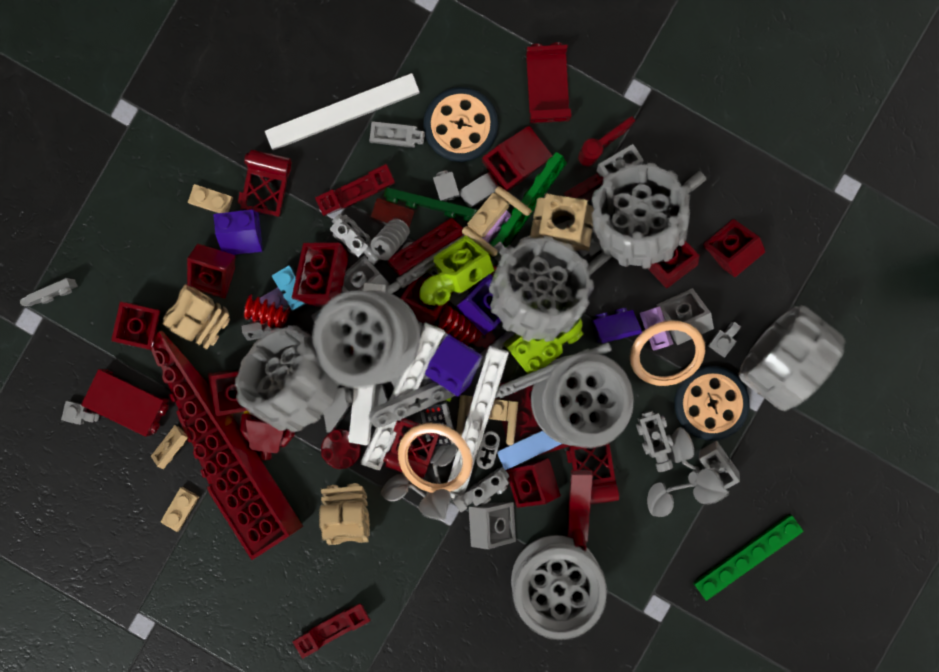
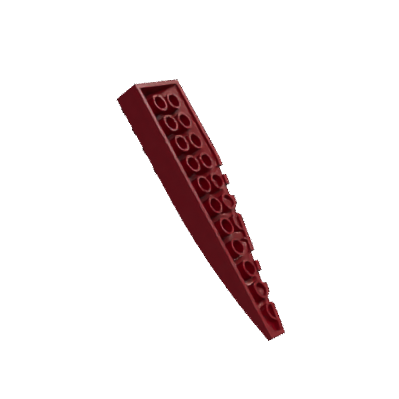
[151,331,304,560]

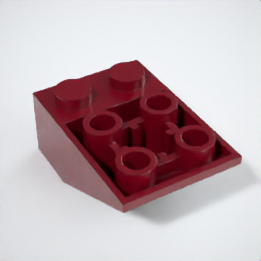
[482,126,553,192]

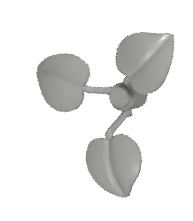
[647,427,729,517]
[380,444,458,520]

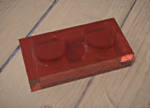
[371,198,415,228]

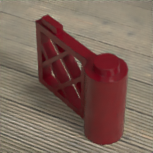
[578,116,635,167]
[238,150,292,217]
[383,418,439,479]
[566,443,619,505]

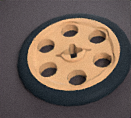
[423,87,498,162]
[675,366,750,441]

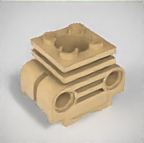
[530,194,594,251]
[163,284,230,349]
[320,484,370,545]

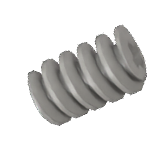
[371,219,410,260]

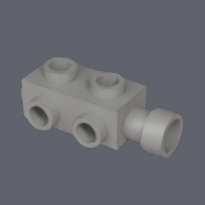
[330,213,380,265]
[636,410,673,472]
[452,467,510,513]

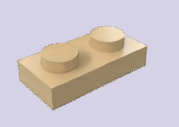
[188,184,233,213]
[151,425,188,469]
[161,487,199,532]

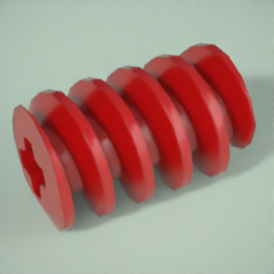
[244,294,290,329]
[437,306,481,346]

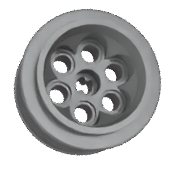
[313,290,420,388]
[531,353,633,447]
[511,535,607,639]

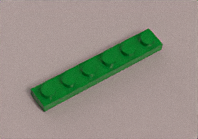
[490,152,567,258]
[693,514,804,601]

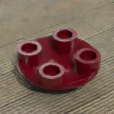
[321,429,361,469]

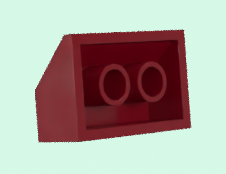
[291,243,349,308]

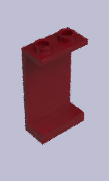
[526,42,571,123]
[81,369,170,437]

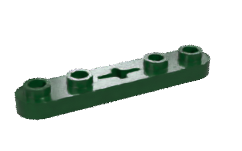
[383,188,478,222]

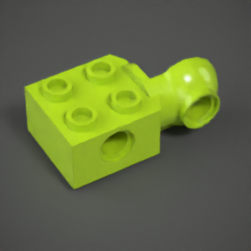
[420,235,494,305]
[503,317,583,374]

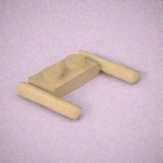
[462,186,531,257]
[456,395,518,445]

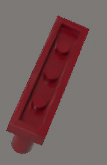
[387,218,463,276]
[567,470,592,552]

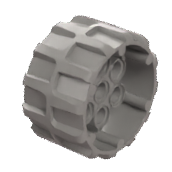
[592,162,690,269]
[489,236,593,342]
[739,306,845,411]
[235,326,340,432]

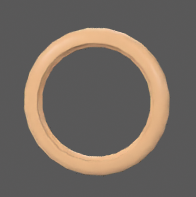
[630,320,706,386]
[398,423,472,493]

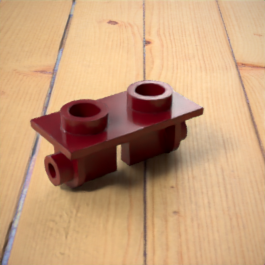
[563,173,604,202]

